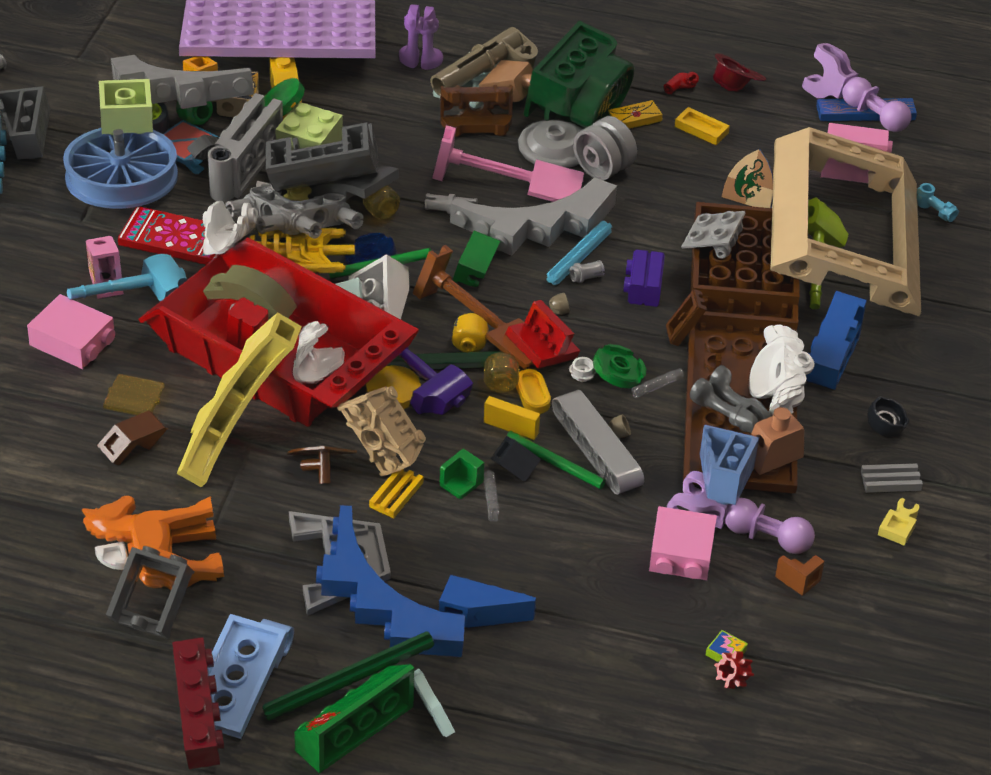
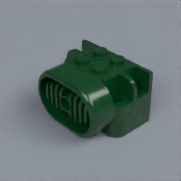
[523,21,635,128]

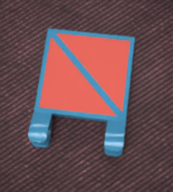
[163,120,220,174]

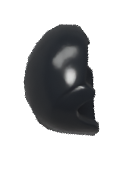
[867,396,909,437]

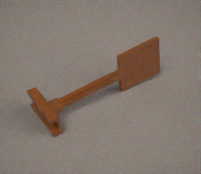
[413,245,533,369]

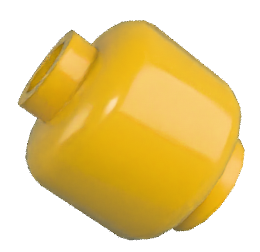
[452,313,488,352]

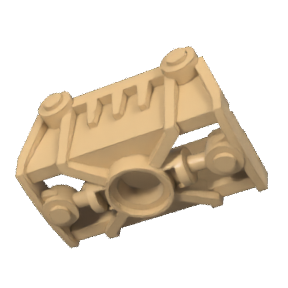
[337,386,426,476]

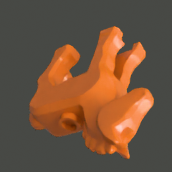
[82,496,224,590]

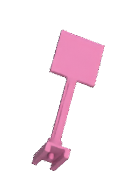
[432,125,584,202]

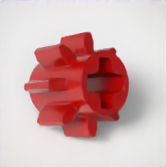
[714,651,754,689]

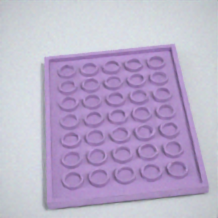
[179,0,375,58]

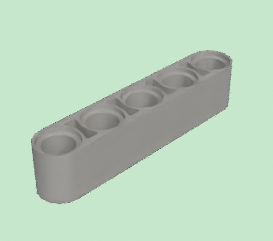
[552,390,644,495]

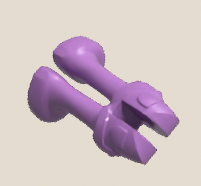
[399,4,443,70]

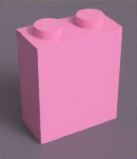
[821,123,893,183]
[27,294,115,369]

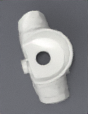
[203,201,259,255]
[293,321,345,389]
[749,324,815,415]

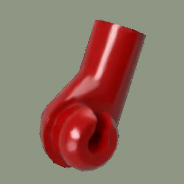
[663,72,699,94]

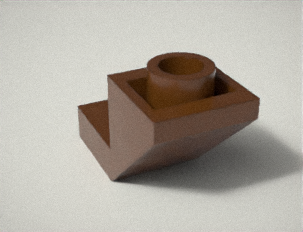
[97,410,167,466]

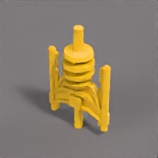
[250,228,355,273]

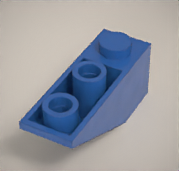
[439,575,536,628]

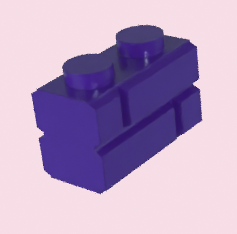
[623,250,665,307]

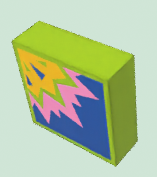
[706,630,748,662]

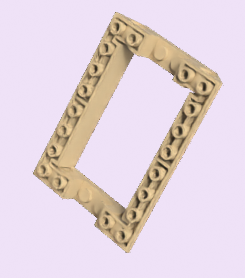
[770,127,921,316]

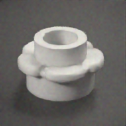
[569,357,596,382]

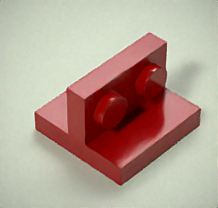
[505,300,580,368]

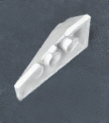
[349,255,409,319]

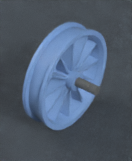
[63,128,178,209]

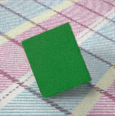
[440,448,485,499]

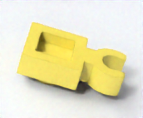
[878,498,919,546]

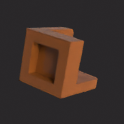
[775,555,825,596]

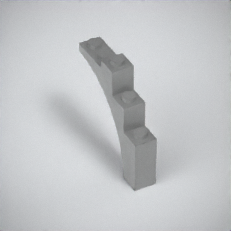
[111,55,254,109]
[450,177,617,256]

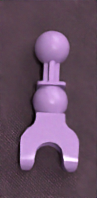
[802,43,911,132]
[667,471,815,554]

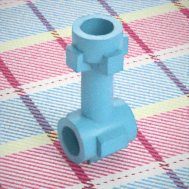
[917,183,959,222]

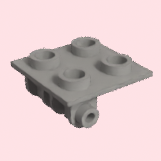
[681,211,745,258]

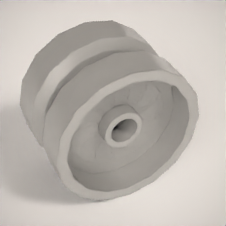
[573,116,637,180]

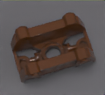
[440,85,513,137]

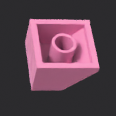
[649,506,717,580]

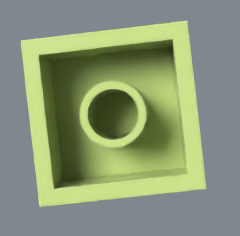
[99,79,153,135]
[275,102,343,149]

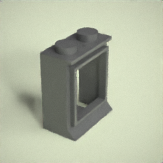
[106,546,195,640]

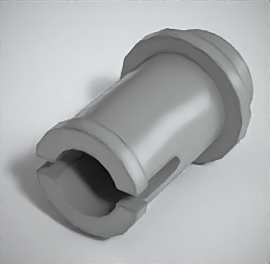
[569,260,605,283]

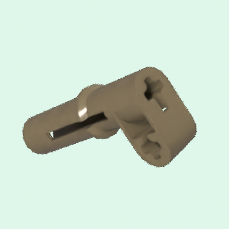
[430,27,538,96]

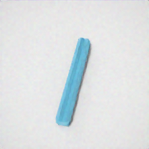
[546,221,612,285]

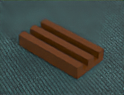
[666,289,707,346]

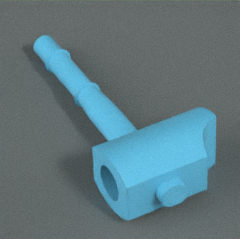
[67,254,187,301]

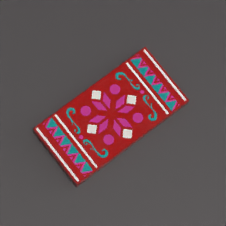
[118,206,219,265]

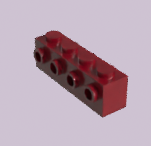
[172,637,224,769]

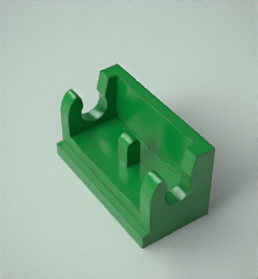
[453,230,500,287]

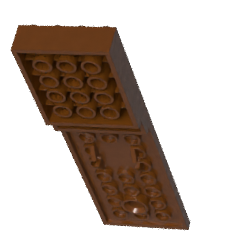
[683,202,800,494]

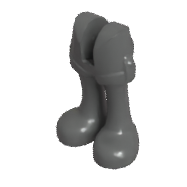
[690,365,772,434]

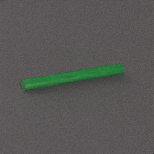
[329,248,431,279]
[507,431,606,490]

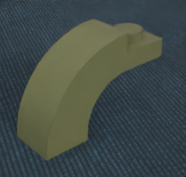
[203,265,297,320]

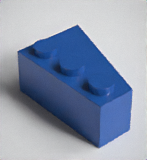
[806,291,867,390]

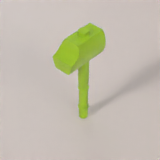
[808,197,848,309]

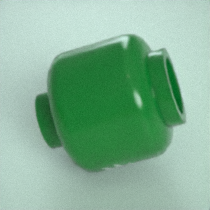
[176,101,213,126]

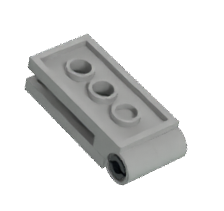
[208,93,283,202]

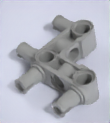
[225,187,363,238]

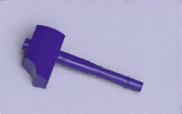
[399,347,473,415]

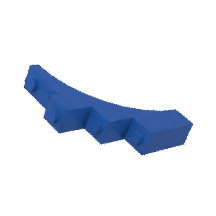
[316,505,465,657]

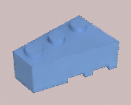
[700,425,759,505]

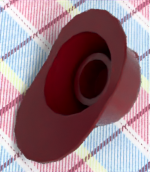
[713,53,766,91]

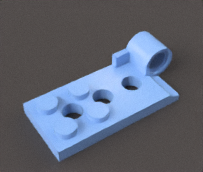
[208,614,294,739]

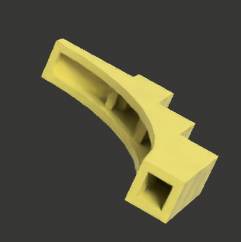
[177,312,302,487]

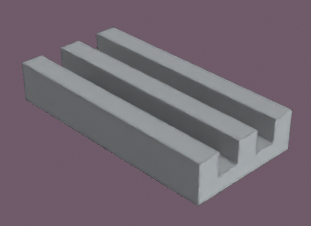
[861,464,923,493]

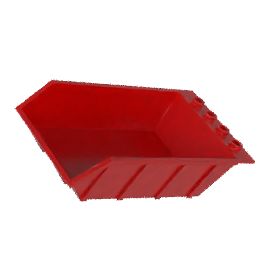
[138,238,419,427]

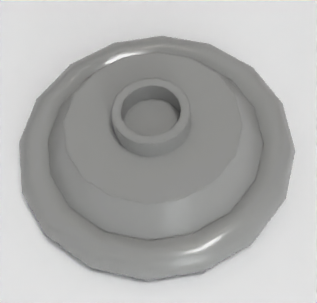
[518,120,583,168]

